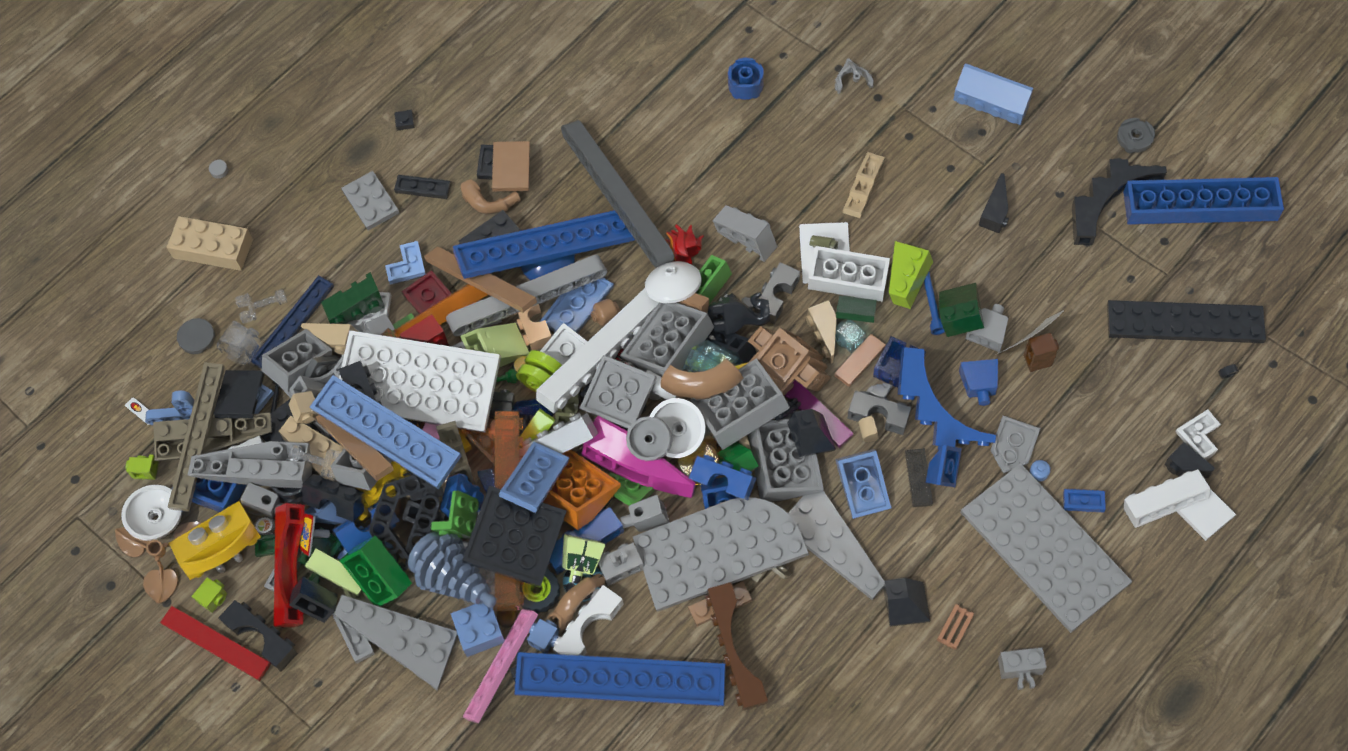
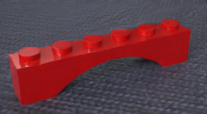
[274,503,305,628]

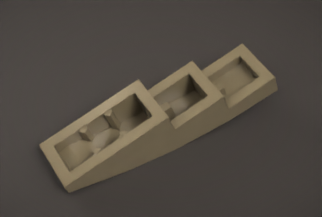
[436,421,476,485]

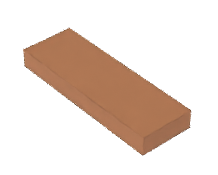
[834,334,886,387]

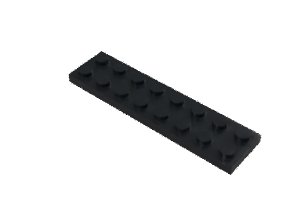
[1107,300,1266,343]

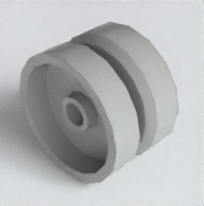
[626,417,673,461]

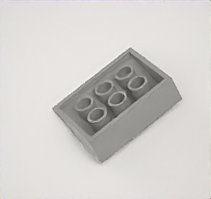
[620,302,714,377]
[690,358,789,450]
[748,419,824,502]

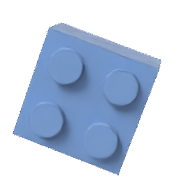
[451,603,505,657]

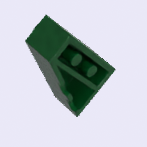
[321,272,385,324]

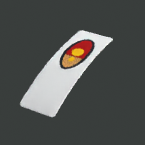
[125,398,149,425]

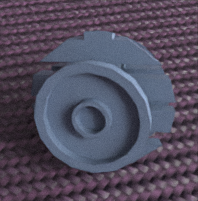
[408,532,497,608]

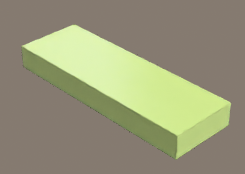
[305,549,362,596]

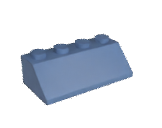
[953,63,1033,125]

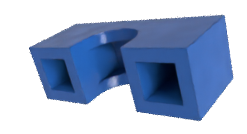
[689,454,756,501]
[333,502,400,553]

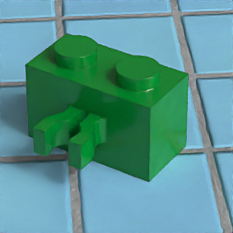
[716,442,758,476]

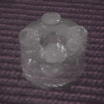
[217,321,262,365]

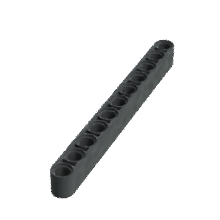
[561,120,674,268]

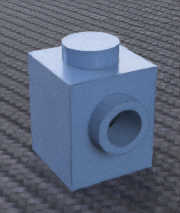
[527,619,560,654]

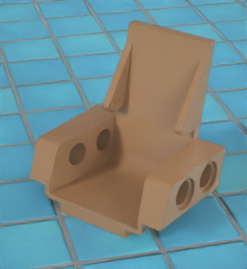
[748,326,831,396]

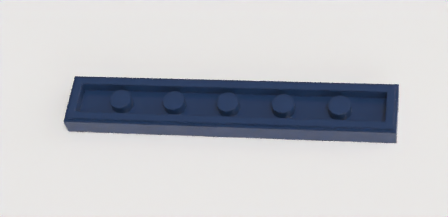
[250,275,334,369]

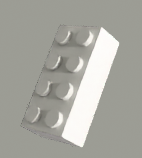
[808,246,890,302]

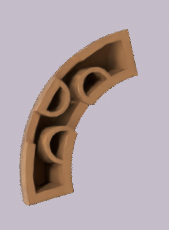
[660,359,743,400]

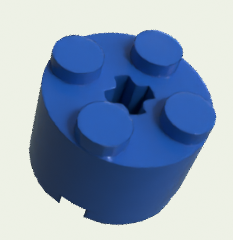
[728,58,764,100]

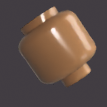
[591,299,620,326]

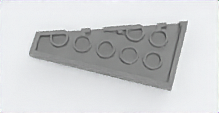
[788,491,884,600]
[334,595,457,691]

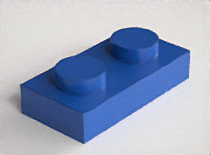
[1063,489,1105,512]

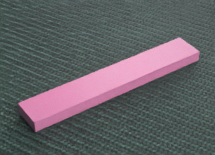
[463,609,538,723]

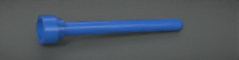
[924,272,945,335]

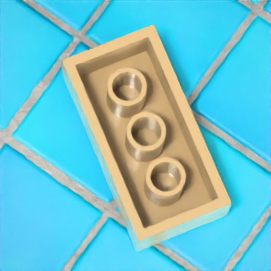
[166,216,253,271]

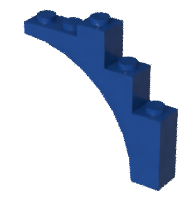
[898,347,996,450]

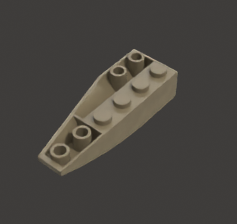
[153,413,272,461]

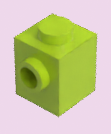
[191,577,227,613]

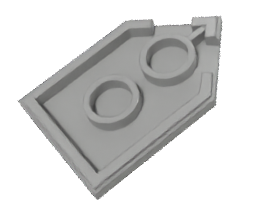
[991,416,1040,474]

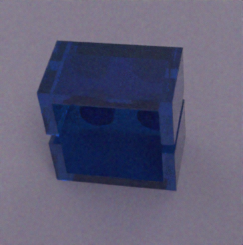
[873,336,926,388]

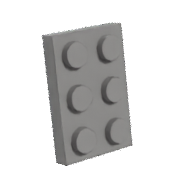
[341,171,399,230]

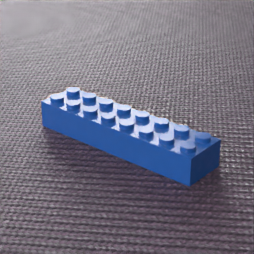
[1123,177,1284,224]

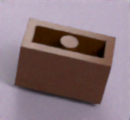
[1023,333,1059,372]

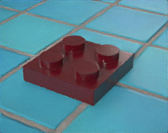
[401,270,451,314]

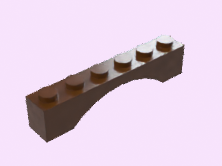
[705,582,768,711]

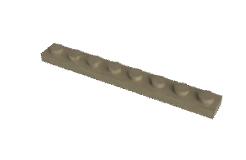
[168,362,225,512]

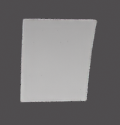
[799,222,850,283]
[995,310,1064,355]

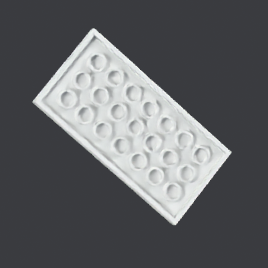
[339,330,501,432]

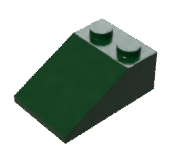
[939,283,985,337]

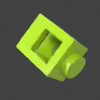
[126,454,159,480]

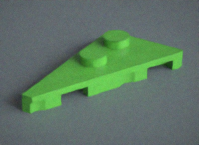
[609,473,655,506]

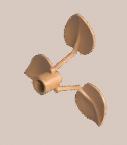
[115,522,203,604]

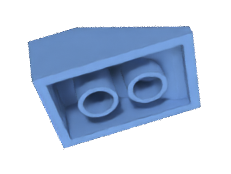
[835,449,891,518]

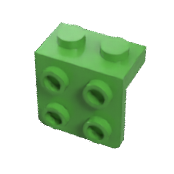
[431,490,479,540]

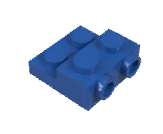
[440,474,484,517]

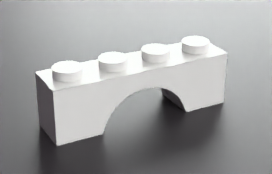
[553,585,624,656]

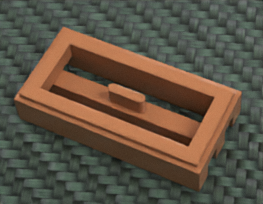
[937,604,974,650]

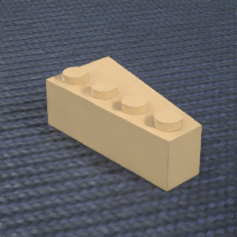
[279,416,344,482]

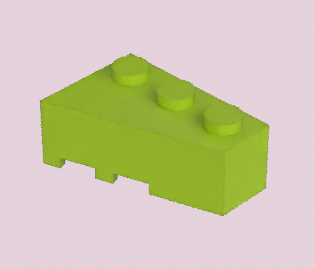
[889,241,933,309]

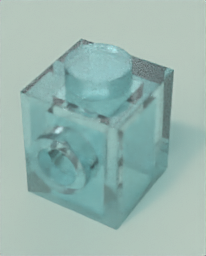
[835,320,866,353]

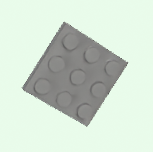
[580,355,657,429]

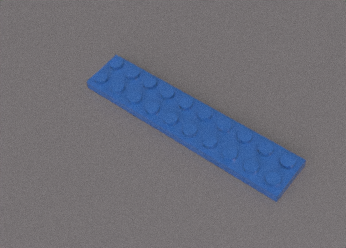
[453,210,635,279]
[515,652,725,706]

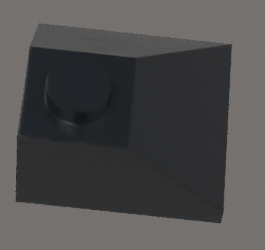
[787,409,836,457]
[883,578,930,627]

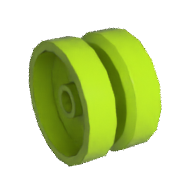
[516,350,562,392]

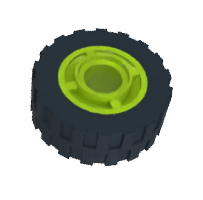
[514,569,560,614]

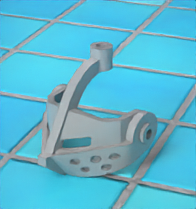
[835,59,874,94]

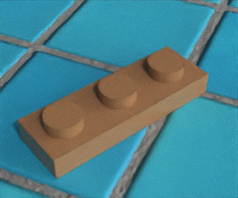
[688,582,752,627]

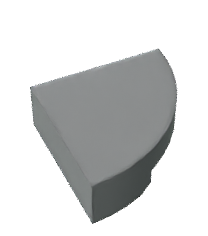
[866,383,892,398]

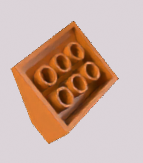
[543,449,621,530]

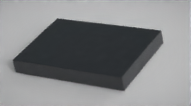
[213,370,264,419]

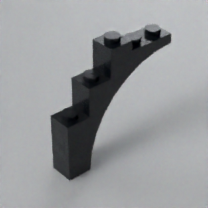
[1072,158,1167,245]

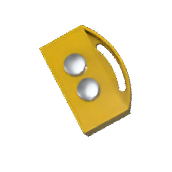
[169,501,261,580]

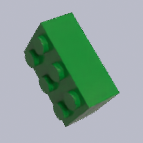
[339,535,412,606]

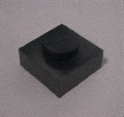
[394,110,415,131]

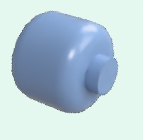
[1029,460,1051,482]

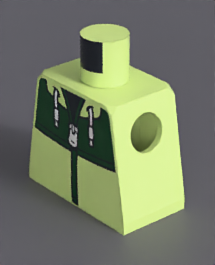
[562,534,605,584]

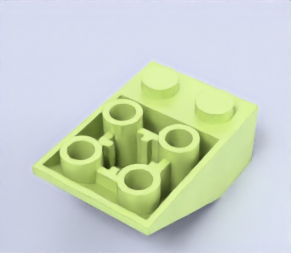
[460,323,529,367]

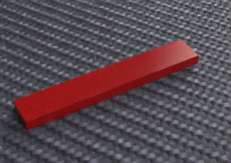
[160,606,271,681]

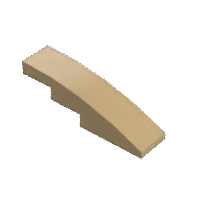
[843,152,885,218]

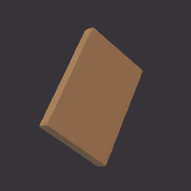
[492,141,530,192]

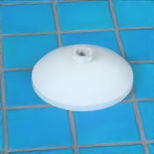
[645,261,701,303]
[648,398,706,458]
[122,485,182,541]

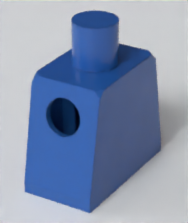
[959,359,998,406]

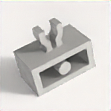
[598,543,644,586]
[998,648,1046,690]

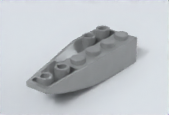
[188,441,312,488]

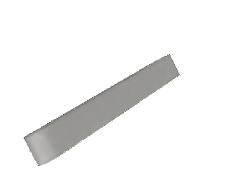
[446,255,607,336]

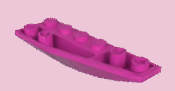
[582,416,696,498]

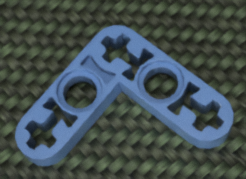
[145,391,195,425]

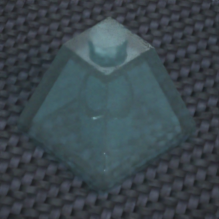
[683,340,739,372]

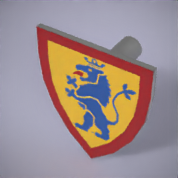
[299,514,330,556]

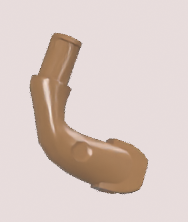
[461,180,521,214]
[548,573,605,631]

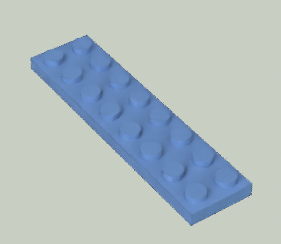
[310,375,462,489]

